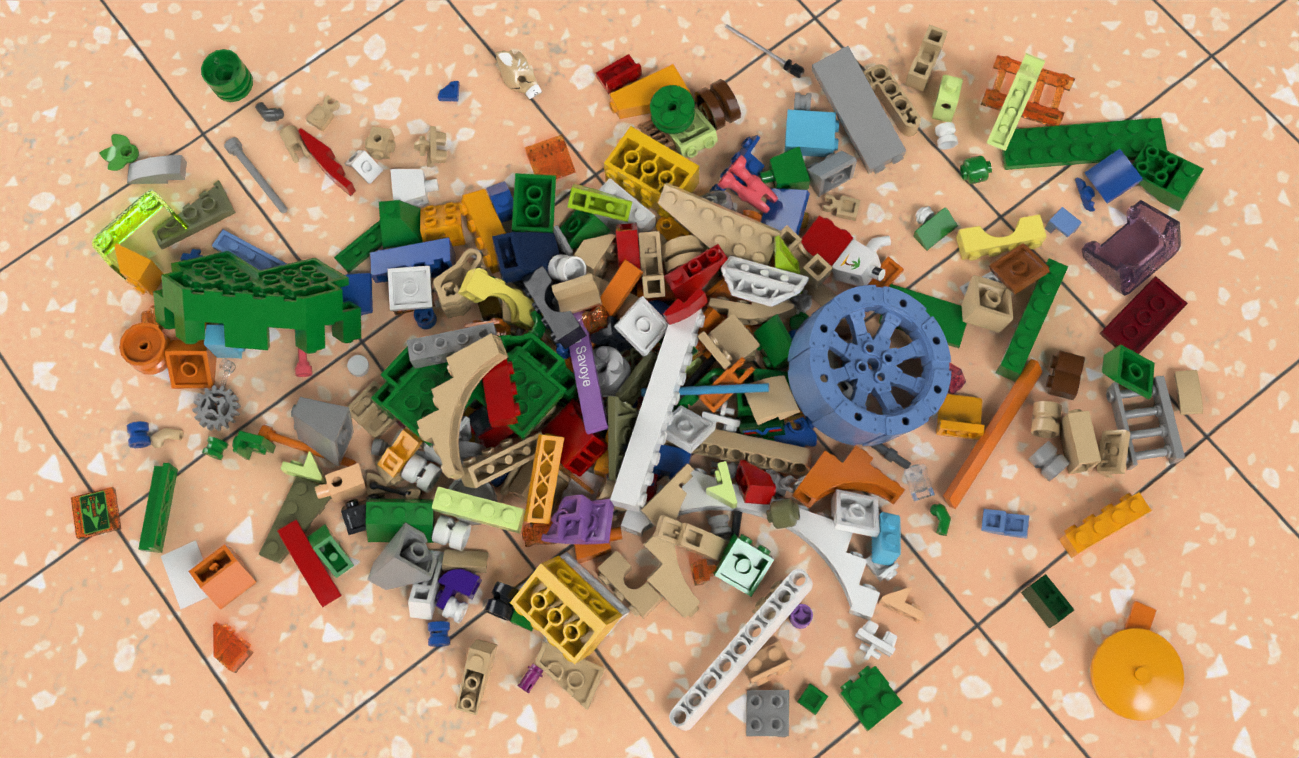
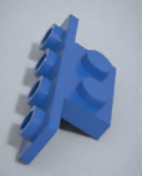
[709,135,765,196]

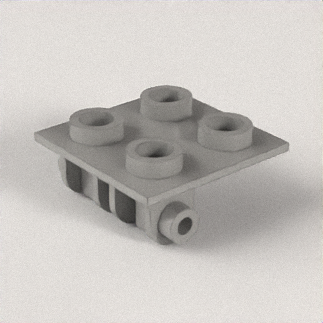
[746,690,789,737]

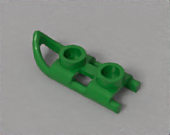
[678,368,725,406]

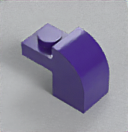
[435,569,482,611]

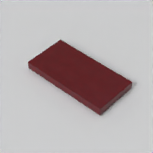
[1099,276,1188,354]

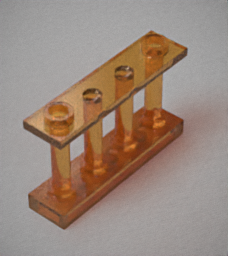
[980,55,1075,126]

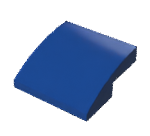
[1085,149,1143,204]
[341,273,373,316]

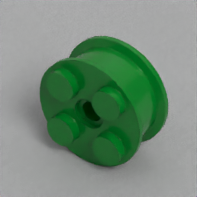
[650,85,695,134]

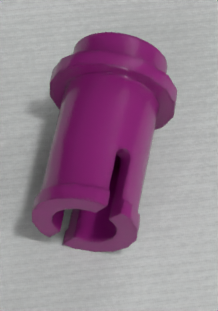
[517,664,543,693]

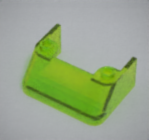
[92,191,189,280]

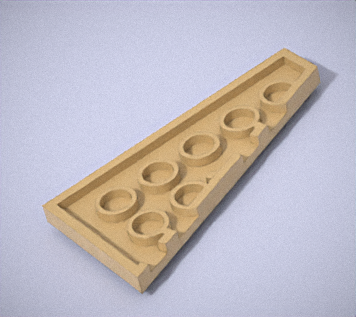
[658,183,782,266]

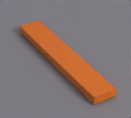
[565,260,643,373]

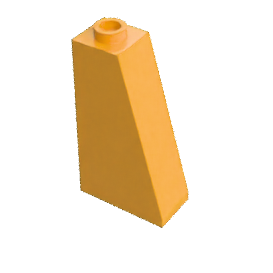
[609,64,692,119]

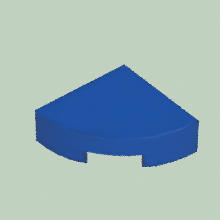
[438,81,460,102]

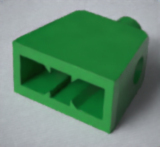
[759,147,810,190]

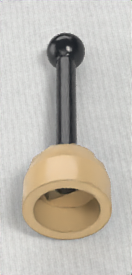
[369,481,422,499]

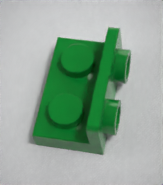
[232,430,276,460]

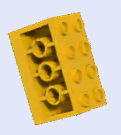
[603,126,699,219]
[510,555,623,664]

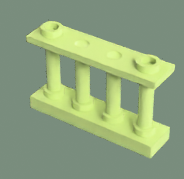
[987,53,1046,151]

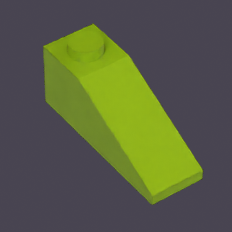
[567,184,633,222]

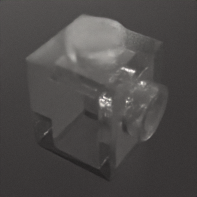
[904,464,935,501]

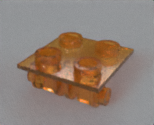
[525,134,576,179]

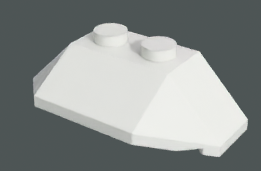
[721,256,809,307]

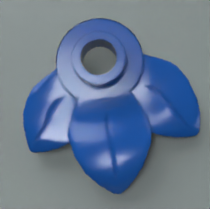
[774,416,817,448]

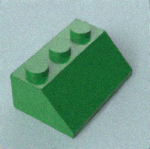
[512,173,556,233]
[366,498,434,543]

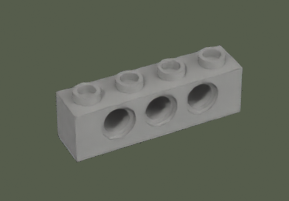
[407,323,497,369]

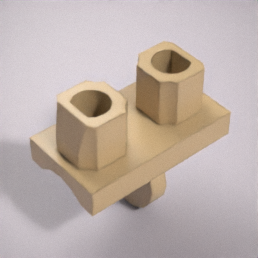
[414,126,447,168]

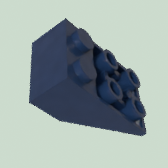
[492,232,560,283]

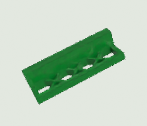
[138,463,178,553]

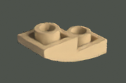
[1174,370,1203,415]

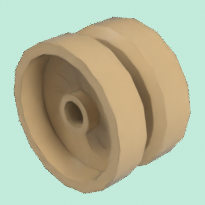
[661,235,707,275]

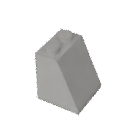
[291,397,354,466]

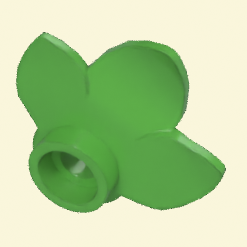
[99,134,139,171]

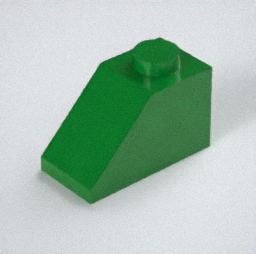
[307,524,354,578]

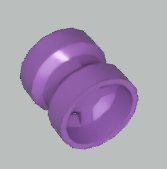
[789,604,813,629]

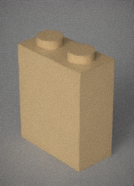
[1059,409,1101,474]

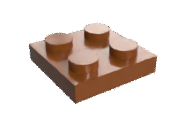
[989,243,1050,295]

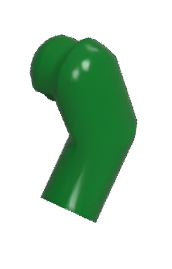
[930,503,951,536]

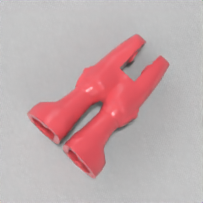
[717,155,778,214]

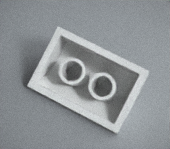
[594,179,656,240]

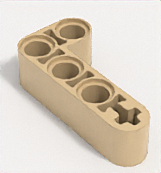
[863,64,921,137]

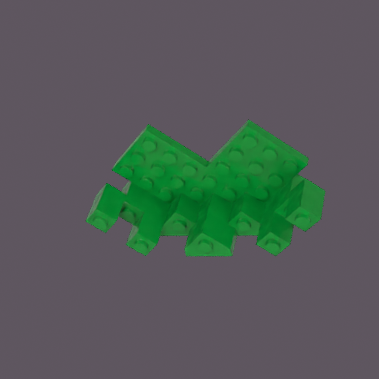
[153,251,361,354]
[371,333,579,447]

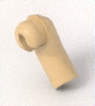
[151,428,184,448]

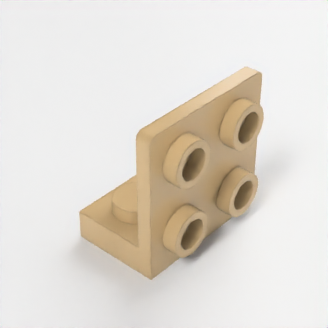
[697,314,760,370]

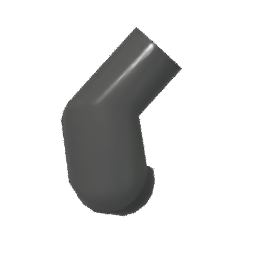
[255,102,284,122]

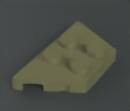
[608,396,640,481]

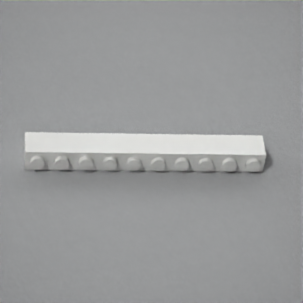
[610,309,705,512]

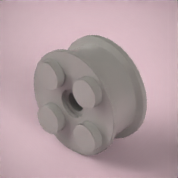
[593,346,631,397]

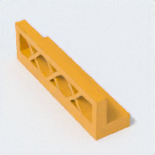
[524,433,564,524]

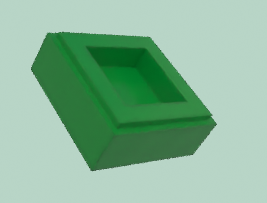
[797,683,828,715]

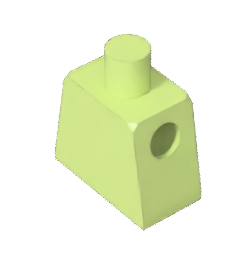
[932,75,963,122]

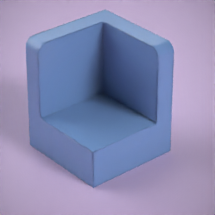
[1045,207,1082,237]

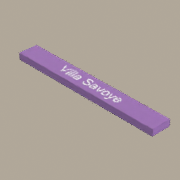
[569,310,608,434]

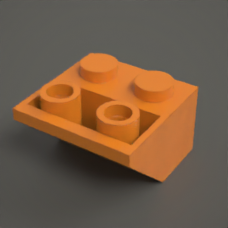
[188,544,257,609]

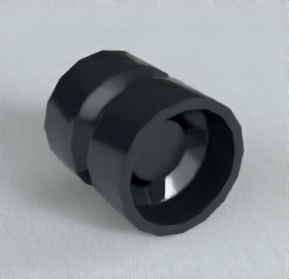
[484,581,519,621]

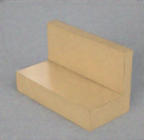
[552,273,602,313]

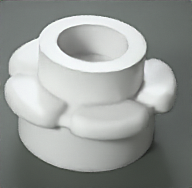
[916,206,934,224]

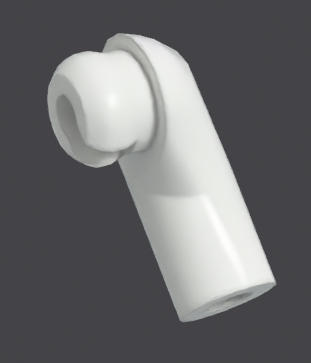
[866,235,891,253]

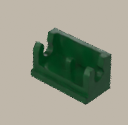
[1021,574,1074,628]

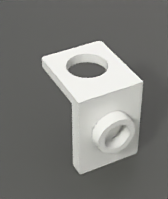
[344,150,383,184]

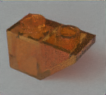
[213,622,254,673]

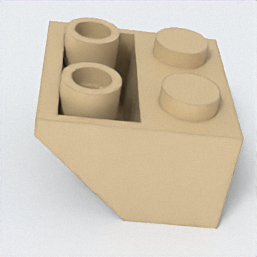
[573,234,618,279]

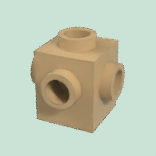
[365,126,396,160]

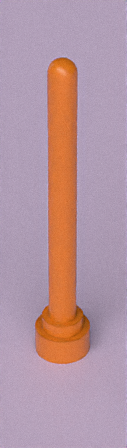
[258,425,356,467]

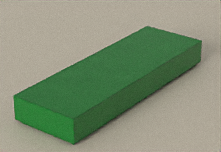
[334,220,383,274]

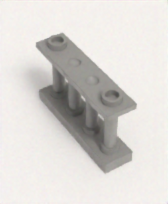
[1106,375,1185,470]

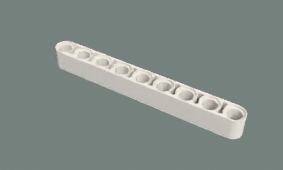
[669,569,813,731]

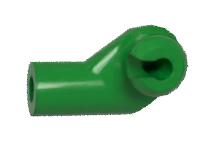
[528,310,546,339]

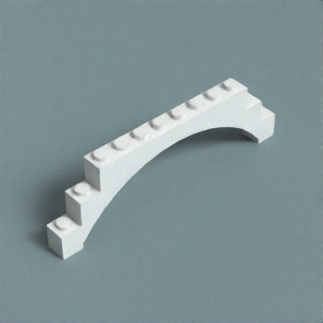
[621,468,880,620]

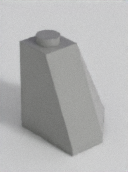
[367,523,437,590]

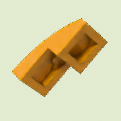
[377,428,423,478]

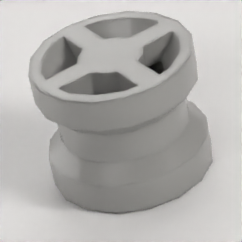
[794,92,811,111]
[707,515,732,537]

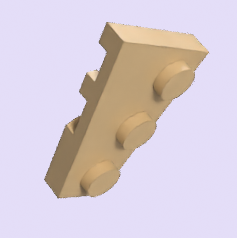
[535,642,606,711]

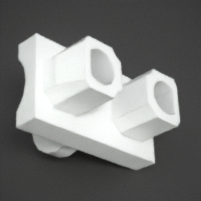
[702,401,741,433]
[855,620,897,661]

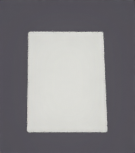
[161,540,208,609]

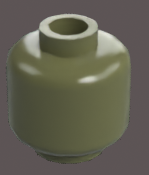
[766,498,800,529]

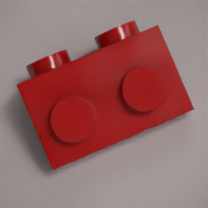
[596,54,642,94]

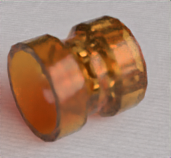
[582,305,609,333]

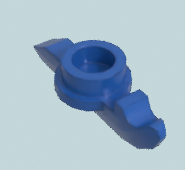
[1075,177,1095,212]

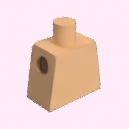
[315,463,367,503]

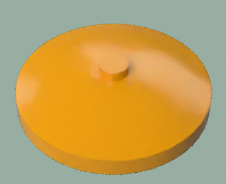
[1090,628,1184,721]

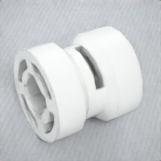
[935,122,958,150]

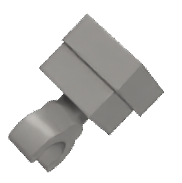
[766,469,798,497]

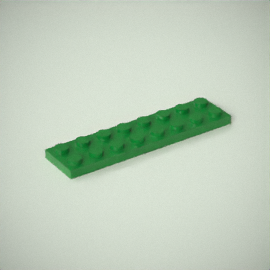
[1002,118,1168,170]

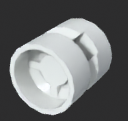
[548,254,586,282]
[401,454,442,493]
[432,515,471,551]

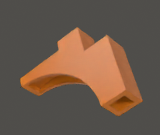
[792,446,905,508]

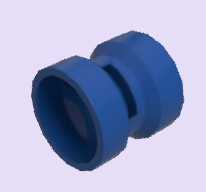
[127,421,151,448]
[428,621,450,647]

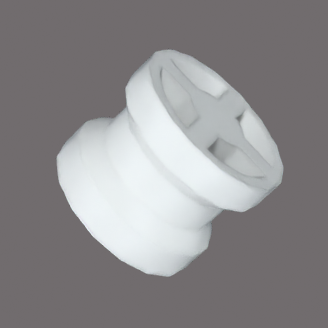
[442,596,469,624]

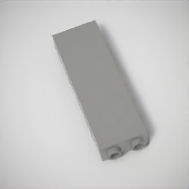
[812,46,906,174]

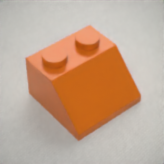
[165,340,217,389]

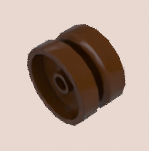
[695,79,741,131]

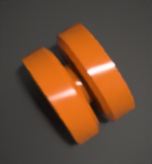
[119,322,171,375]

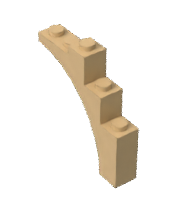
[417,333,508,480]

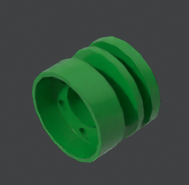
[201,49,253,102]

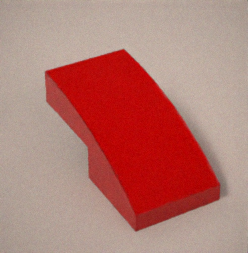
[663,288,708,325]

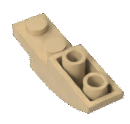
[709,297,797,325]
[653,515,729,563]

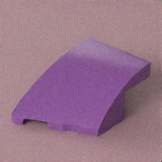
[541,494,614,544]

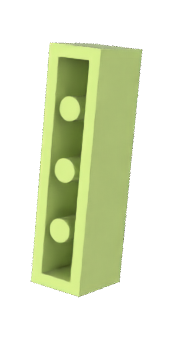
[432,487,525,534]

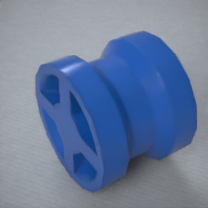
[414,308,437,329]

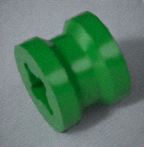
[202,436,229,460]

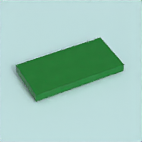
[878,284,967,349]

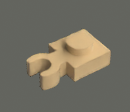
[306,95,340,132]
[823,195,861,221]

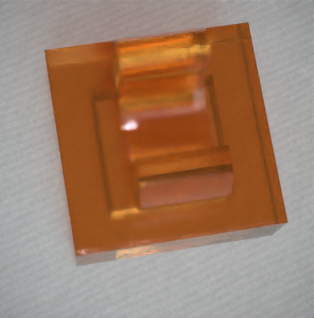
[691,559,717,586]

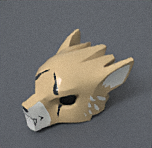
[495,50,542,100]

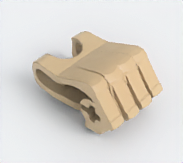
[433,248,487,318]

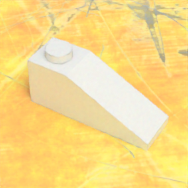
[408,550,444,620]

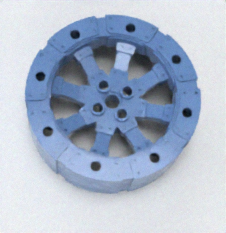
[788,285,952,446]

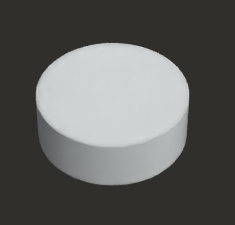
[347,355,370,377]

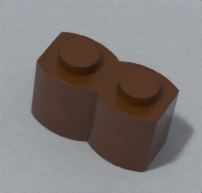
[1046,351,1085,400]

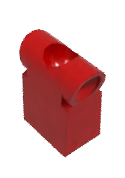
[540,399,608,477]

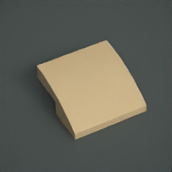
[745,376,800,425]
[348,380,398,439]

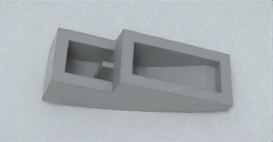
[127,155,187,184]

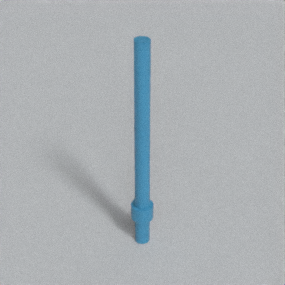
[641,383,770,397]

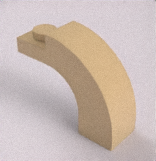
[638,231,665,298]

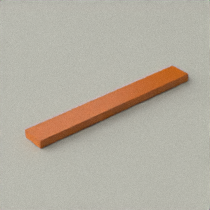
[943,359,1043,509]

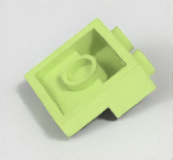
[669,108,718,158]

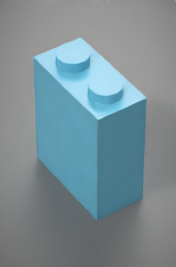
[784,109,839,157]

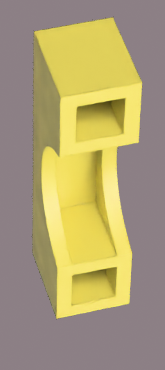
[956,214,1047,261]
[458,268,543,332]

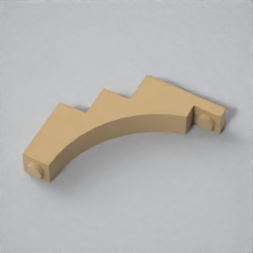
[640,463,700,618]

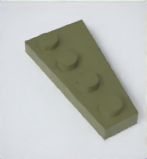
[152,180,236,250]
[259,476,332,564]

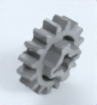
[192,385,241,431]

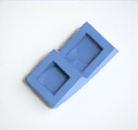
[981,509,1029,539]

